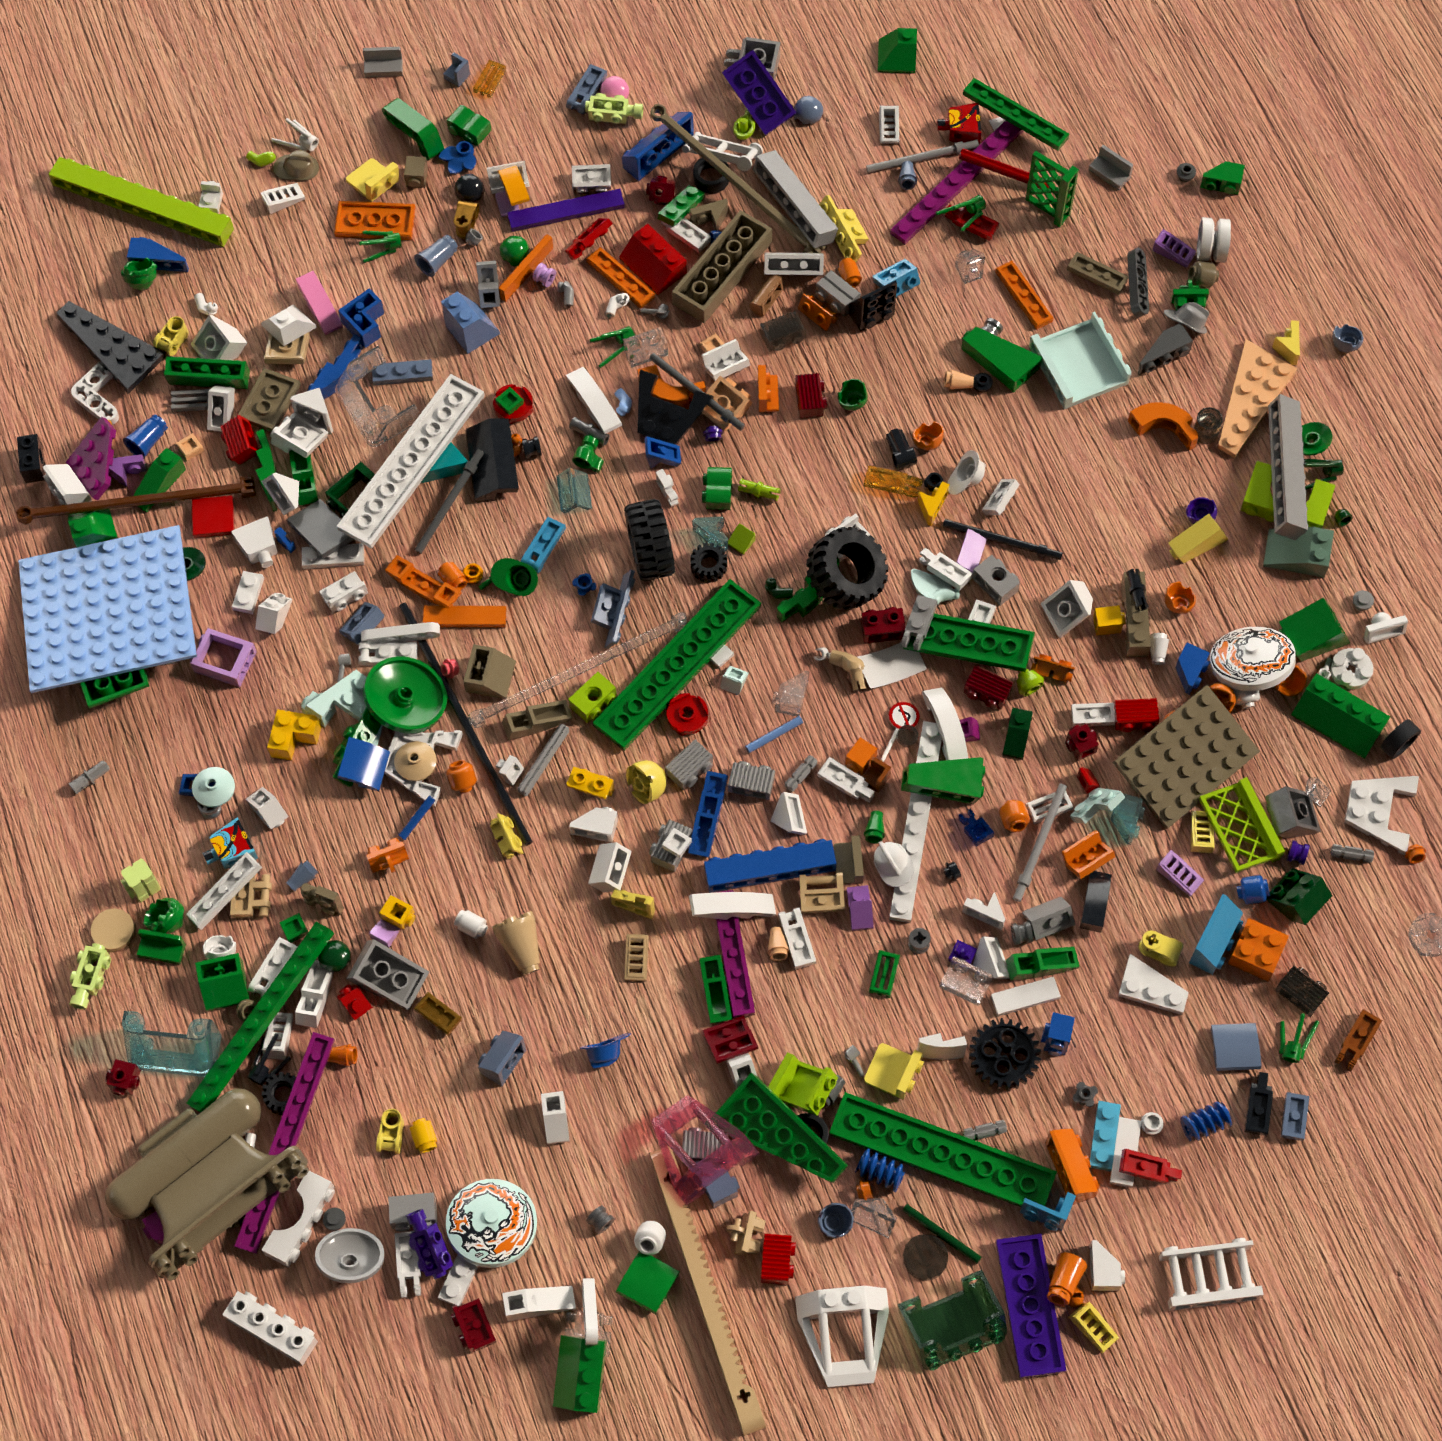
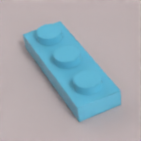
[1089,1101,1121,1172]

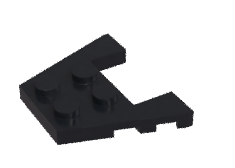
[637,369,714,445]

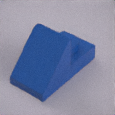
[645,437,681,469]

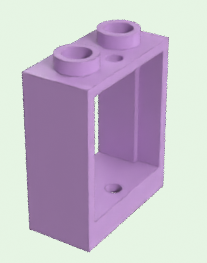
[190,628,257,687]

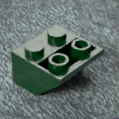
[1266,868,1333,925]

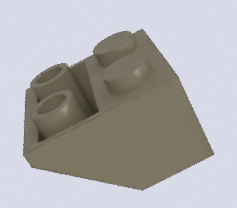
[463,644,516,699]

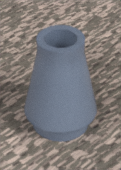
[898,161,917,190]
[286,860,318,891]

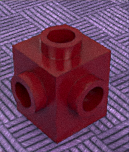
[646,176,676,205]
[1065,723,1099,761]
[105,1059,141,1096]

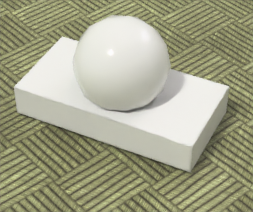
[1364,612,1408,644]

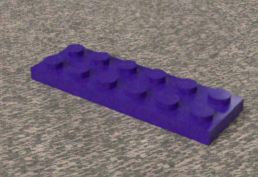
[996,1234,1067,1379]

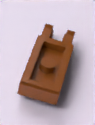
[1334,1009,1383,1072]

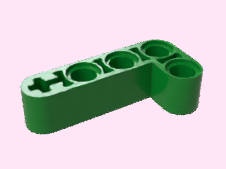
[382,98,444,161]

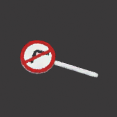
[880,702,920,762]

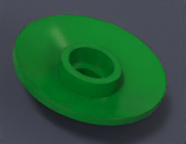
[1302,422,1333,456]

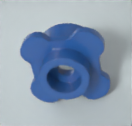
[572,573,596,596]

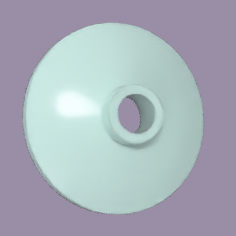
[192,767,235,807]

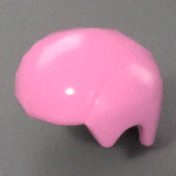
[600,76,629,99]

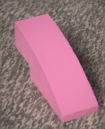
[296,271,343,335]

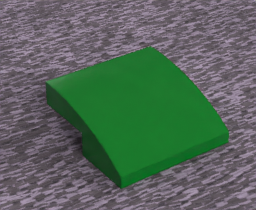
[616,1251,680,1315]

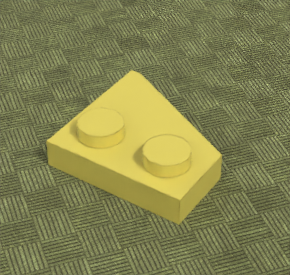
[611,890,655,919]

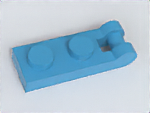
[520,517,566,573]

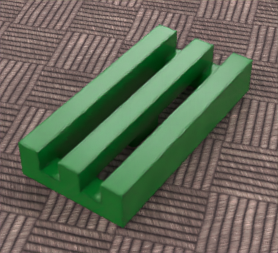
[869,950,900,998]

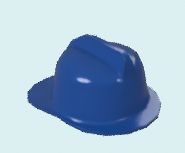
[580,1033,631,1068]

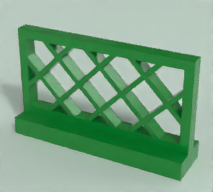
[1025,151,1079,228]

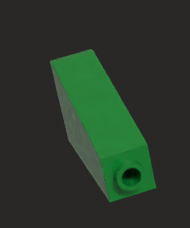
[961,327,1042,393]

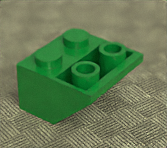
[195,953,249,1011]

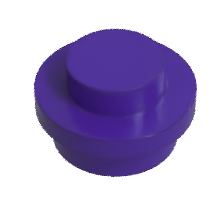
[703,426,723,441]

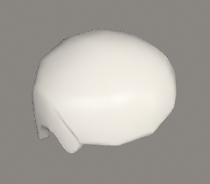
[203,935,236,960]

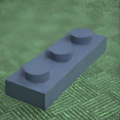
[372,359,433,385]

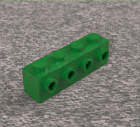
[164,357,250,389]

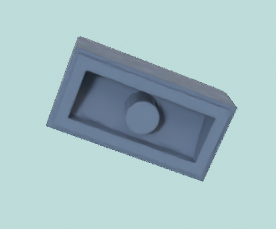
[339,602,384,645]

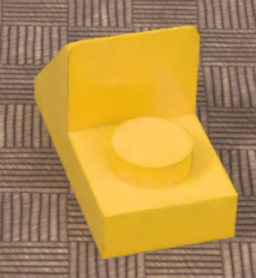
[918,481,950,526]

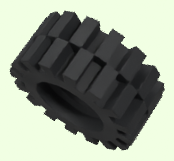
[690,542,727,583]
[262,1072,296,1115]

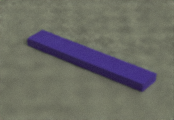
[507,189,625,232]

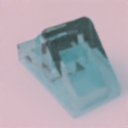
[692,517,728,552]

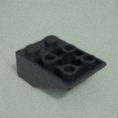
[849,280,897,331]

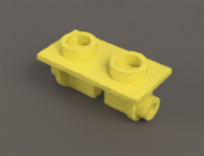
[490,813,524,859]

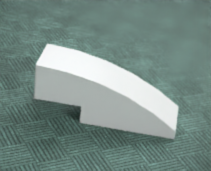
[295,960,334,1028]

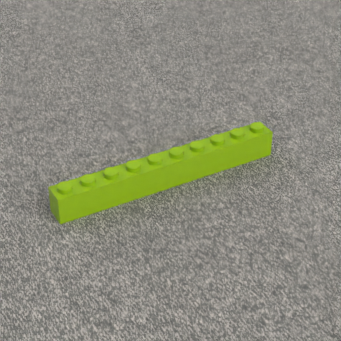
[48,157,234,247]

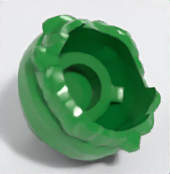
[121,258,157,291]
[143,898,184,934]

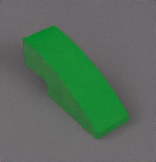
[289,449,318,505]
[1006,947,1080,981]
[699,955,732,1023]

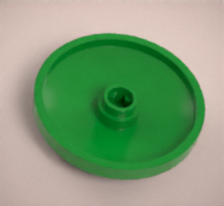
[363,656,447,734]

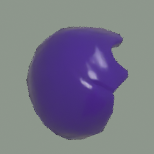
[1186,497,1217,524]

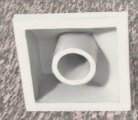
[261,305,316,346]
[191,315,247,360]
[1040,580,1093,638]

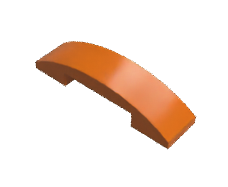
[385,555,462,608]

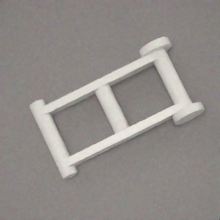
[682,132,763,171]

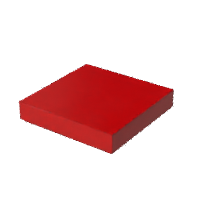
[192,495,235,538]

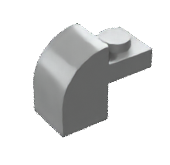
[476,261,500,308]

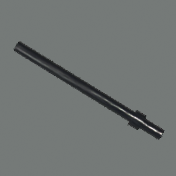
[943,519,1063,560]

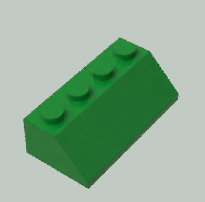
[1291,673,1390,759]

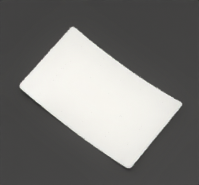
[858,643,927,688]

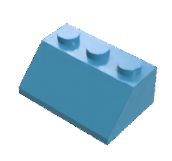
[1189,894,1244,975]

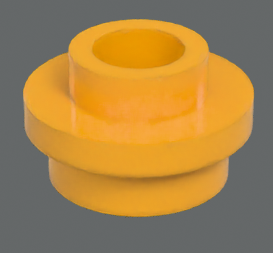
[463,563,483,583]

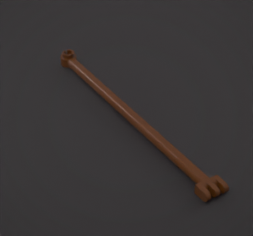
[16,476,256,525]

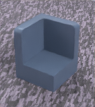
[443,52,470,87]

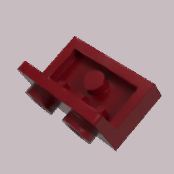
[450,1298,497,1353]

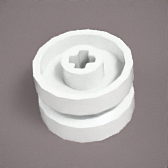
[1197,217,1231,263]

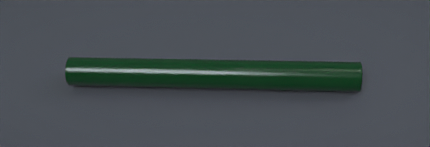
[902,1204,982,1264]

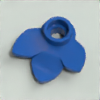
[439,141,476,174]

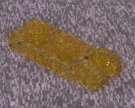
[864,465,923,498]

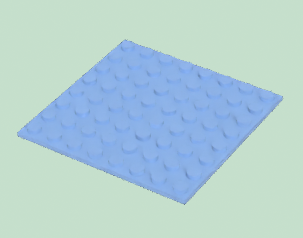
[18,525,197,693]

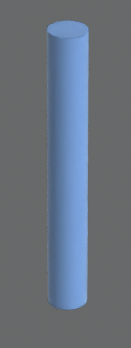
[745,716,803,753]

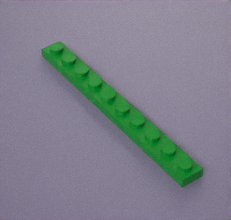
[186,922,334,1113]

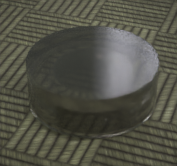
[896,725,918,747]

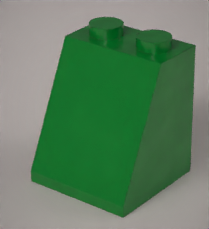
[1279,597,1350,662]

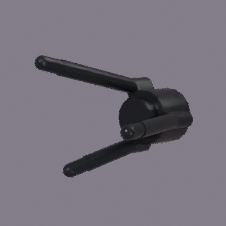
[247,1033,291,1086]

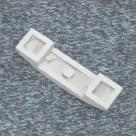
[922,687,968,760]

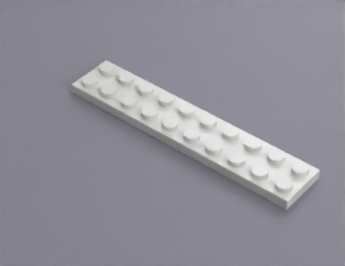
[337,374,485,549]

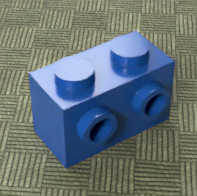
[1041,1012,1075,1056]

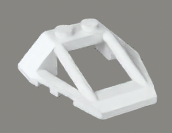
[795,1286,889,1388]

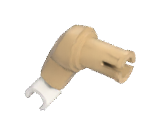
[814,647,866,691]

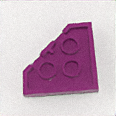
[65,416,116,500]

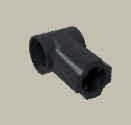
[886,428,917,470]

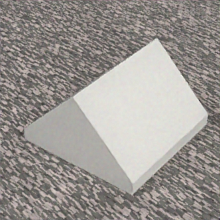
[290,388,333,434]

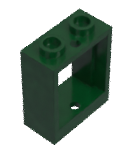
[325,462,375,518]

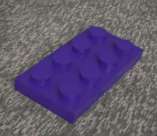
[722,50,797,136]

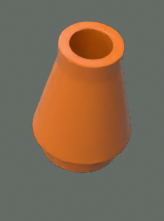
[327,1044,358,1066]

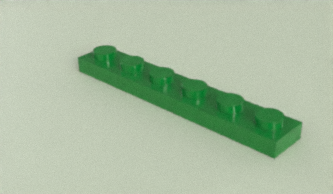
[963,78,1069,151]

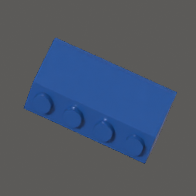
[622,112,694,181]

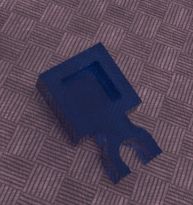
[959,808,994,847]

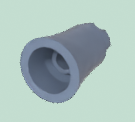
[414,235,458,277]

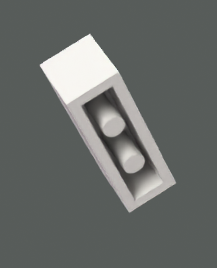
[764,252,824,275]

